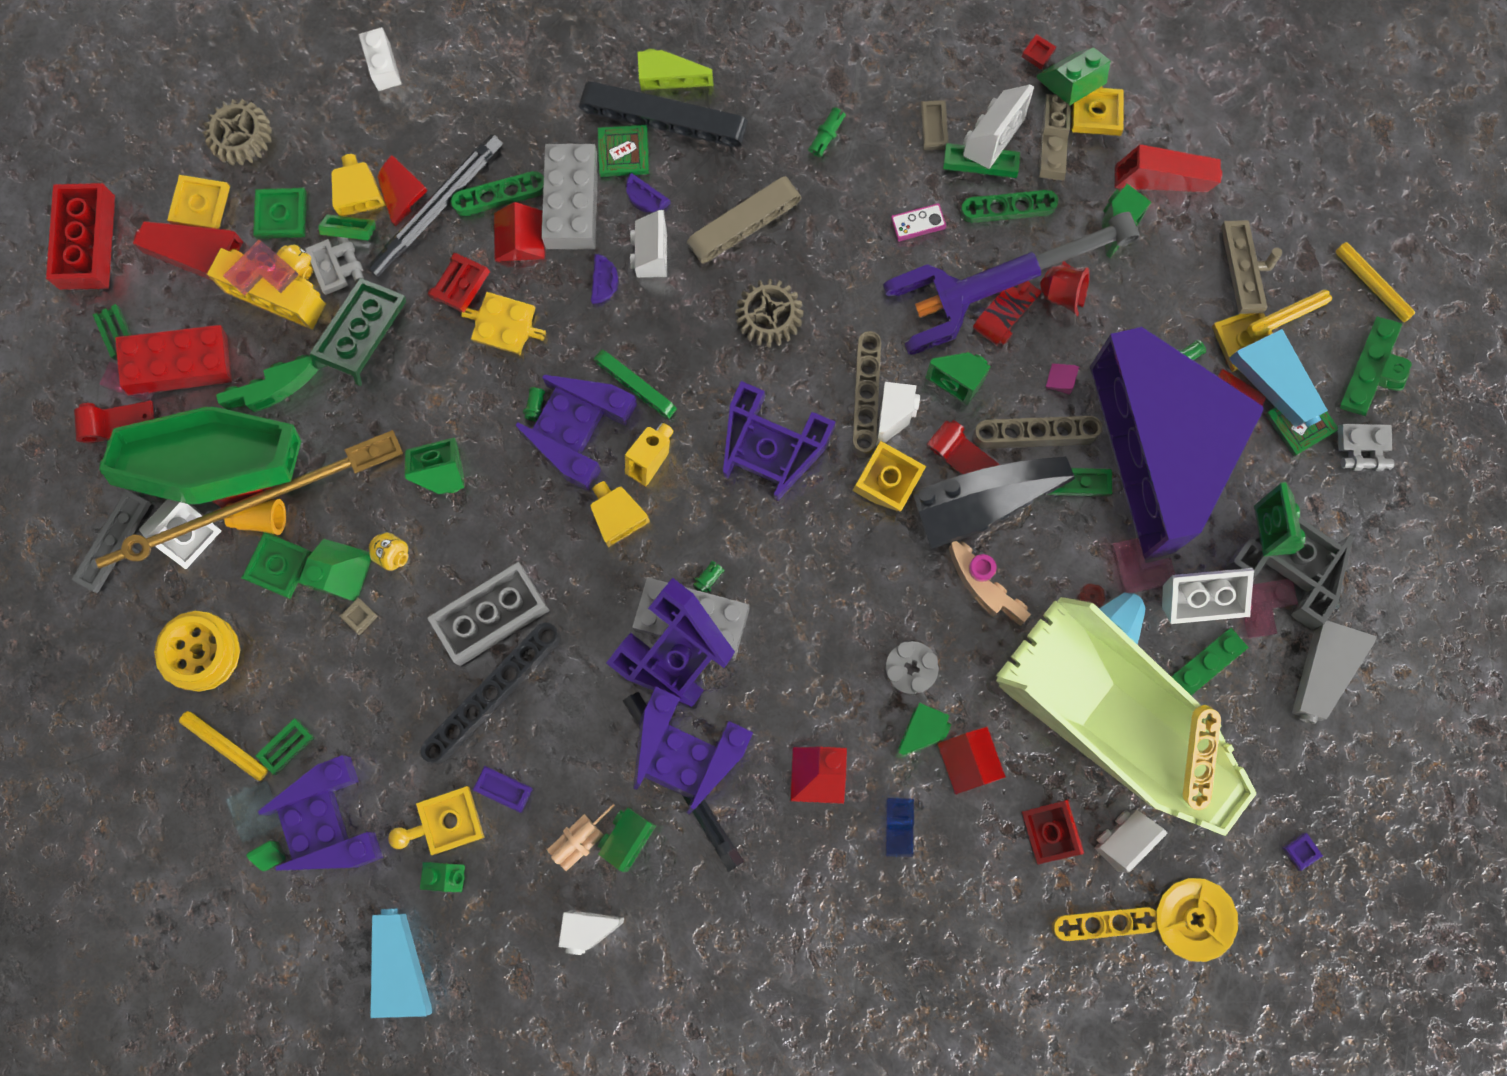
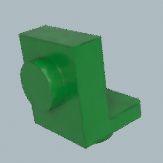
[420,862,465,892]

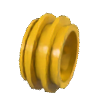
[154,611,240,692]

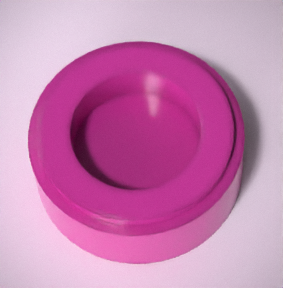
[969,554,996,582]

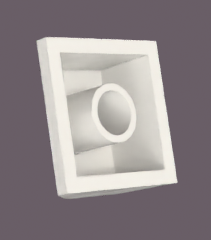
[630,210,667,277]
[876,382,920,446]
[139,499,221,569]
[1095,810,1167,872]
[559,911,624,955]

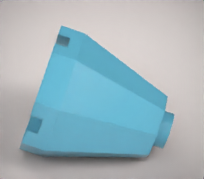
[1099,592,1146,645]

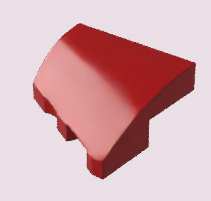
[377,155,427,227]

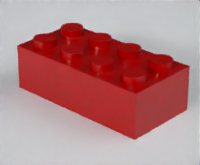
[46,183,115,290]
[115,325,232,395]

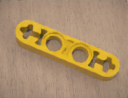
[1183,705,1221,810]
[1052,907,1158,941]

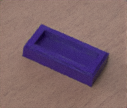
[473,766,533,813]

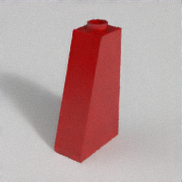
[1115,144,1222,192]
[133,221,243,282]

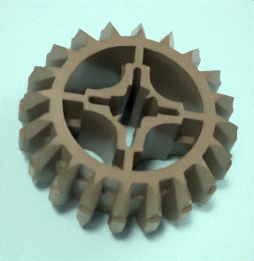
[203,99,272,166]
[735,279,803,347]

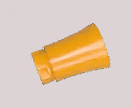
[224,499,286,535]

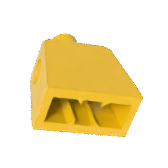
[332,154,385,216]
[625,423,674,487]
[590,481,650,548]

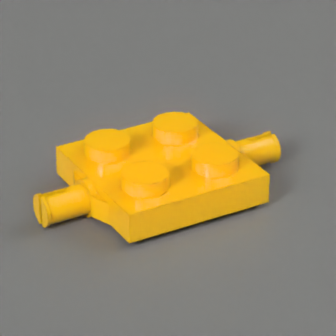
[462,292,546,355]

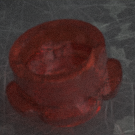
[1079,583,1105,607]

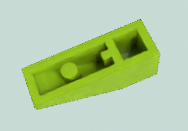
[637,49,714,90]

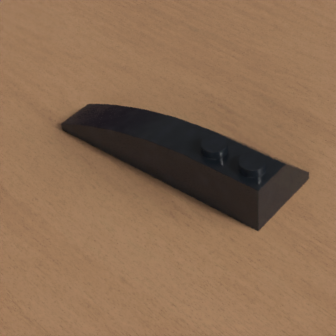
[912,456,1075,549]

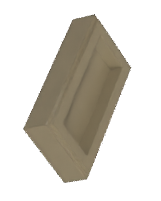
[920,100,949,151]

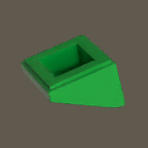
[246,841,286,871]

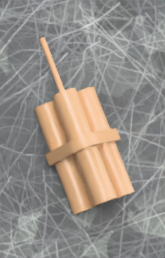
[547,804,615,871]

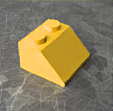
[852,441,926,512]

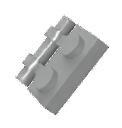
[305,237,364,295]
[1338,424,1394,471]

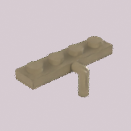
[1221,220,1282,314]

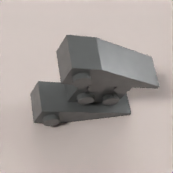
[1224,502,1353,630]

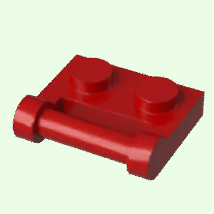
[427,252,490,313]

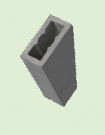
[1292,620,1377,724]

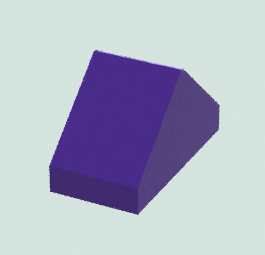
[1090,327,1263,560]

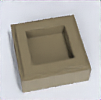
[340,598,378,635]

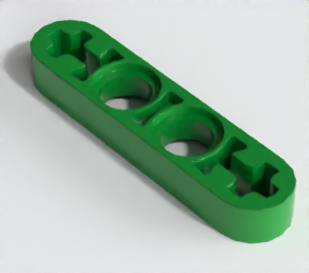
[451,171,544,216]
[960,190,1058,223]
[593,349,677,420]

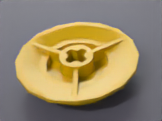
[1156,878,1238,962]

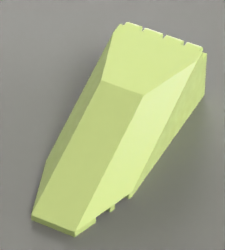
[996,597,1257,836]

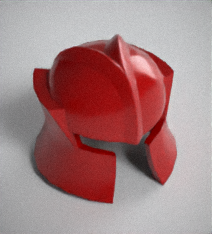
[1040,261,1090,316]

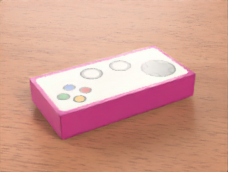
[891,203,946,242]

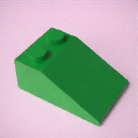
[1254,482,1305,557]

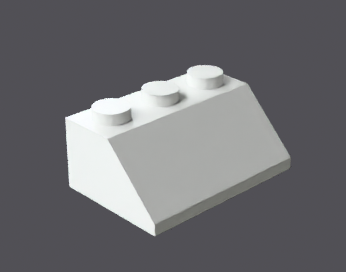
[963,85,1034,169]
[1162,568,1254,624]

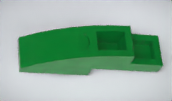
[216,355,319,412]

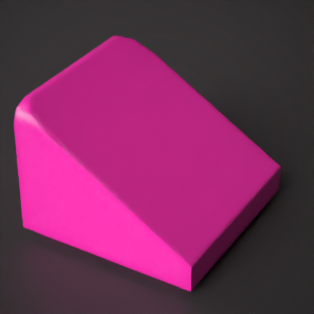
[1045,363,1079,395]

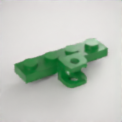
[1340,316,1412,416]

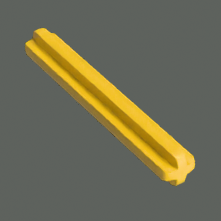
[1335,242,1415,322]
[1246,290,1332,338]
[179,711,268,781]

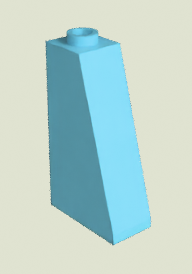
[1229,329,1328,427]
[371,909,432,1018]

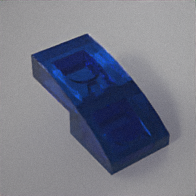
[886,798,914,857]

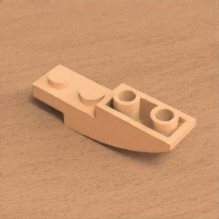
[949,541,1031,626]

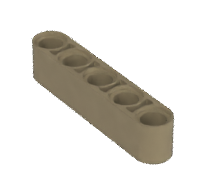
[687,176,801,263]
[852,331,881,458]
[972,416,1102,449]

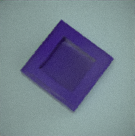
[1282,833,1323,871]

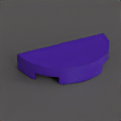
[626,173,671,213]
[591,254,619,304]

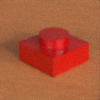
[1022,34,1057,70]

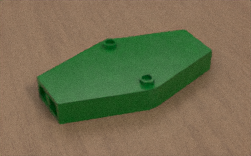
[99,407,301,504]

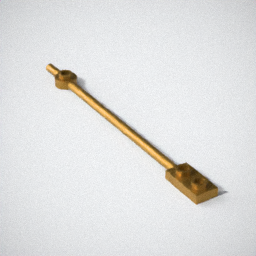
[95,430,403,569]

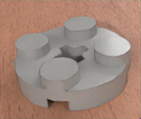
[885,642,939,695]

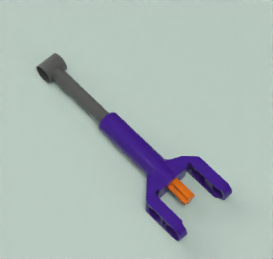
[883,212,1140,355]

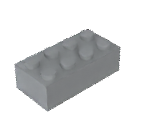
[542,144,598,249]
[428,562,550,666]
[632,577,749,659]

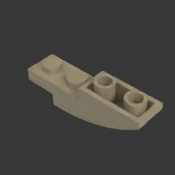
[1038,94,1071,180]

